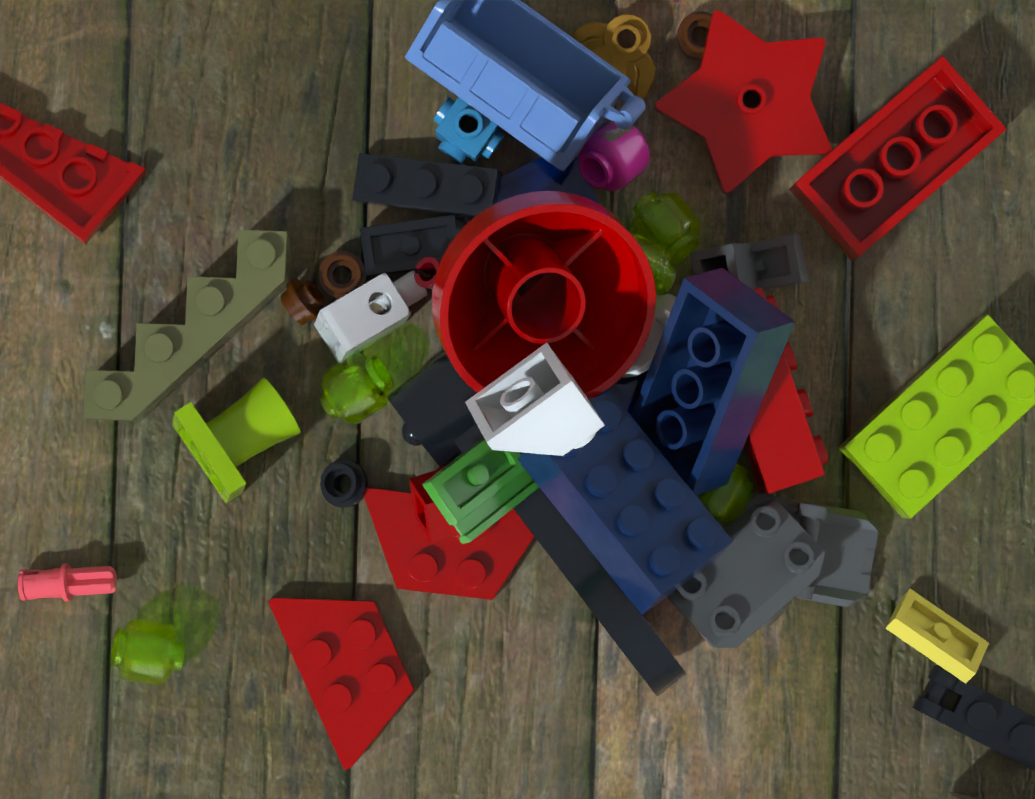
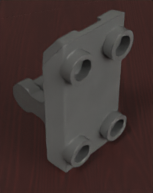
[732,493,879,607]
[668,499,825,648]

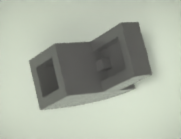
[689,234,809,292]

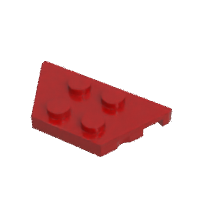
[364,488,534,600]
[268,597,414,771]

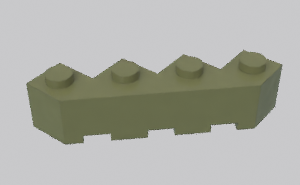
[83,230,292,422]

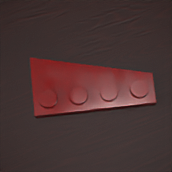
[0,103,146,245]

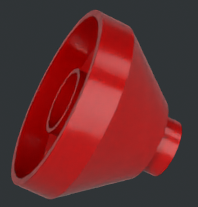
[432,191,656,399]

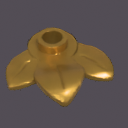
[572,14,656,99]

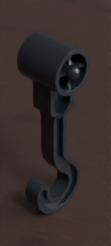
[386,352,686,696]

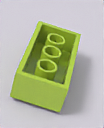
[838,315,1035,519]

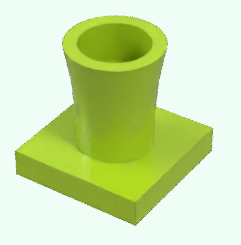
[172,377,301,504]

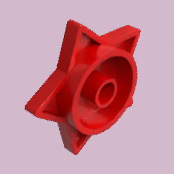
[654,10,832,194]

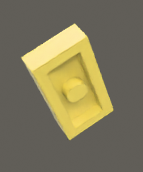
[886,588,989,684]

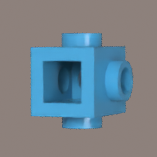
[433,97,505,165]

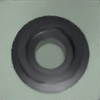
[320,459,368,508]

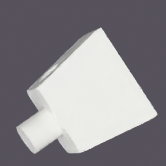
[314,271,427,365]

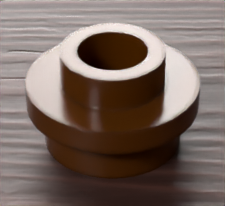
[677,11,712,60]
[318,251,367,299]
[280,278,325,325]

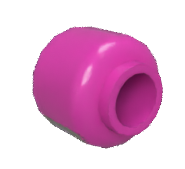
[578,121,650,192]

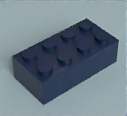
[631,268,795,496]
[518,389,733,615]

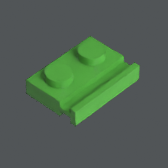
[422,437,539,544]

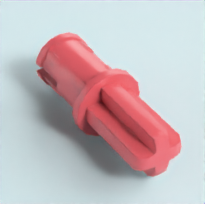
[18,563,117,602]

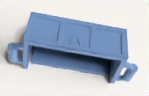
[405,0,645,171]

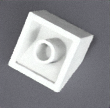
[465,343,605,456]

